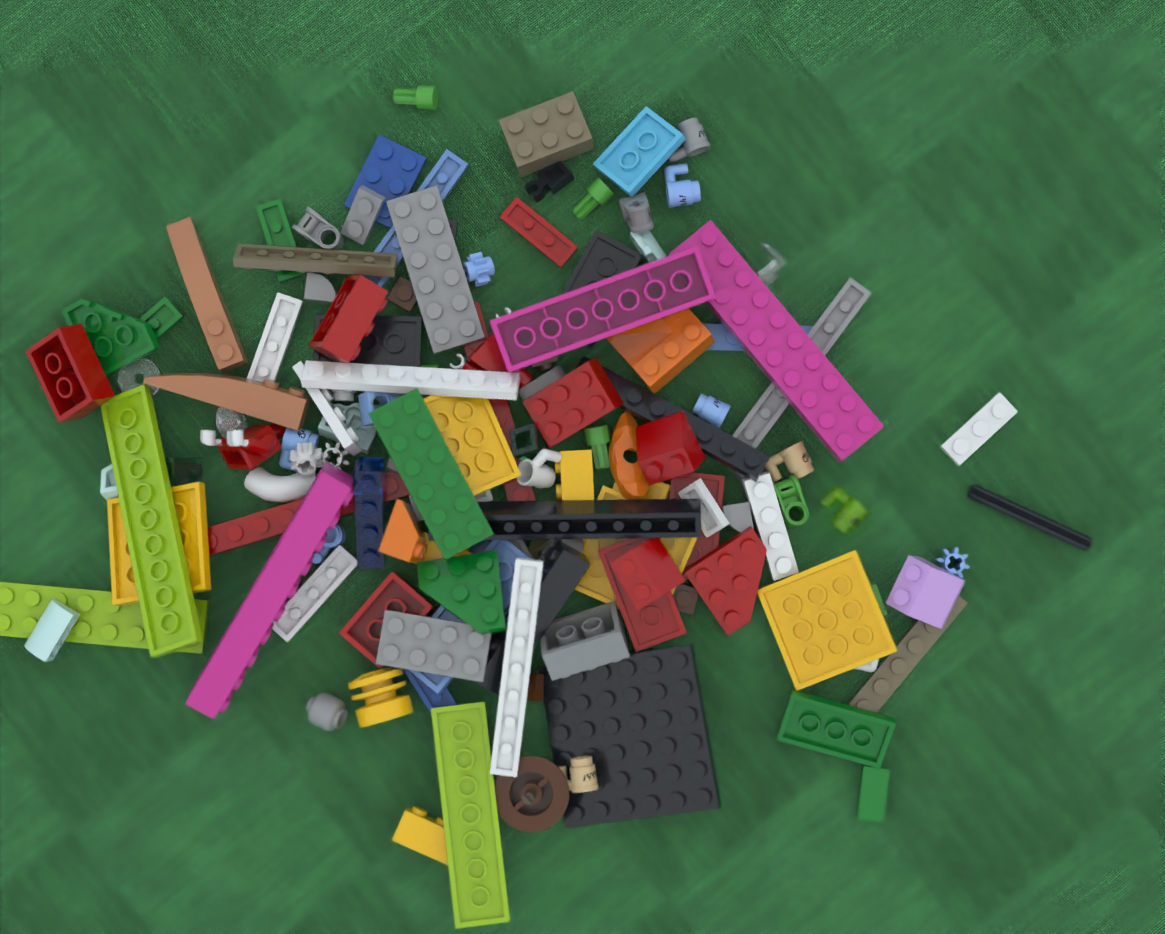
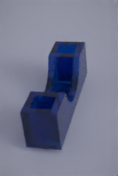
[353,458,388,569]

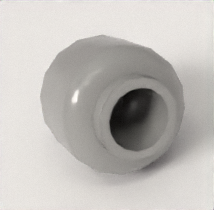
[306,692,348,732]

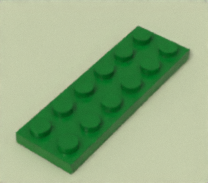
[368,388,494,560]

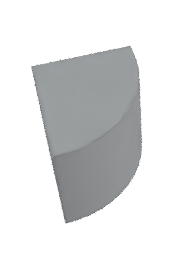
[304,272,337,305]
[722,502,754,533]

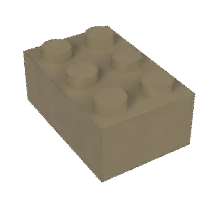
[499,91,594,178]

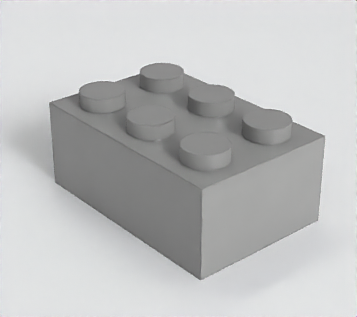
[540,601,630,681]

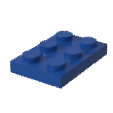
[344,135,427,229]

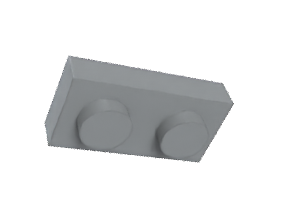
[340,185,386,245]

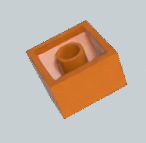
[378,499,428,563]

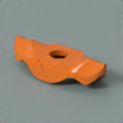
[609,412,649,500]

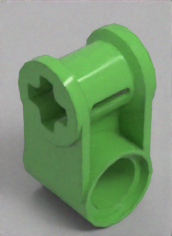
[772,474,809,528]

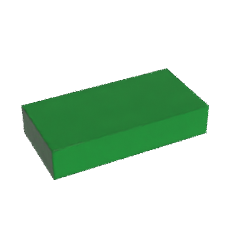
[856,765,890,823]

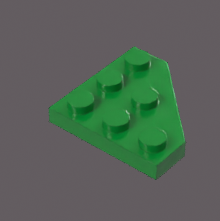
[61,298,160,377]
[417,550,507,635]

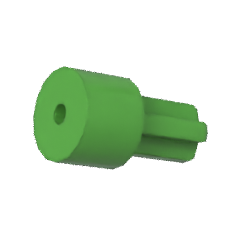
[393,85,439,110]
[573,177,615,220]
[584,424,610,470]

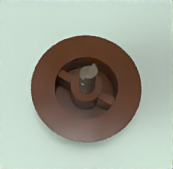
[494,756,569,832]

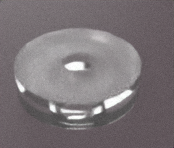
[118,358,162,397]

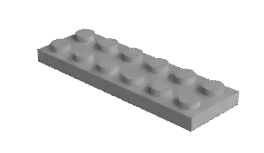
[386,186,485,355]

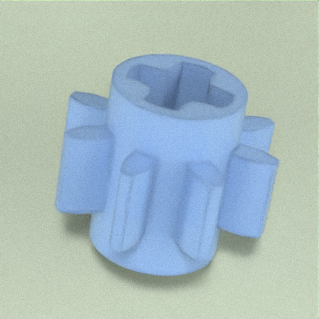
[462,252,495,287]
[935,547,970,578]

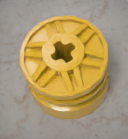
[347,668,414,728]

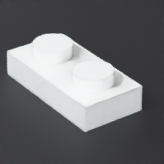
[678,478,730,538]

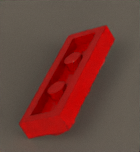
[500,197,578,268]

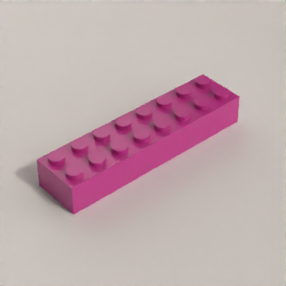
[490,246,716,373]

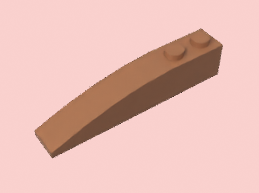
[166,217,249,373]
[143,373,311,431]

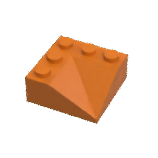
[605,308,715,394]

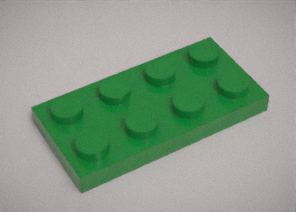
[776,689,896,769]

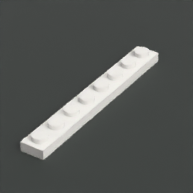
[301,360,520,400]
[490,557,544,777]

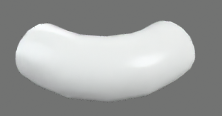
[244,467,316,503]

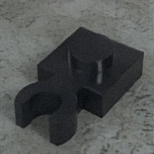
[525,161,575,203]

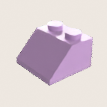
[885,555,966,629]

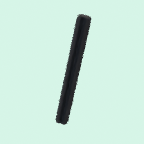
[967,485,1092,551]

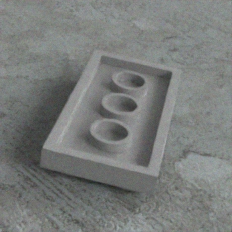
[376,610,492,682]

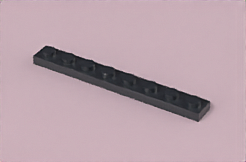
[574,356,770,482]

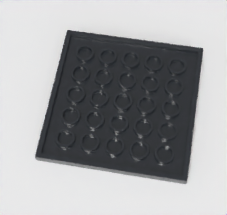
[538,644,722,828]

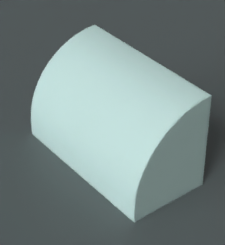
[24,598,80,662]

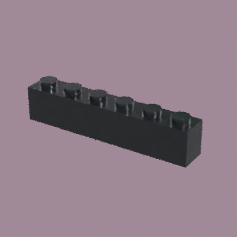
[475,540,591,695]

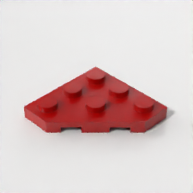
[684,526,767,636]

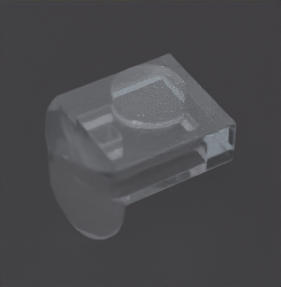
[757,243,788,286]
[215,407,248,440]

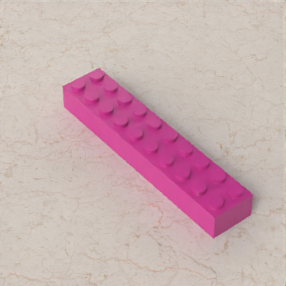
[669,220,884,464]
[185,461,355,719]

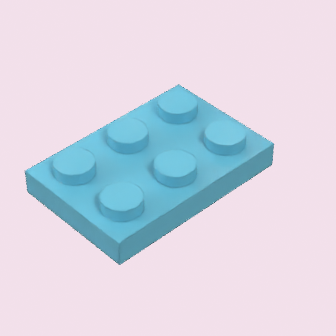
[593,106,686,197]

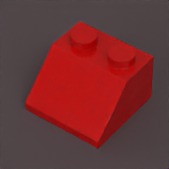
[636,410,706,486]
[609,538,685,610]

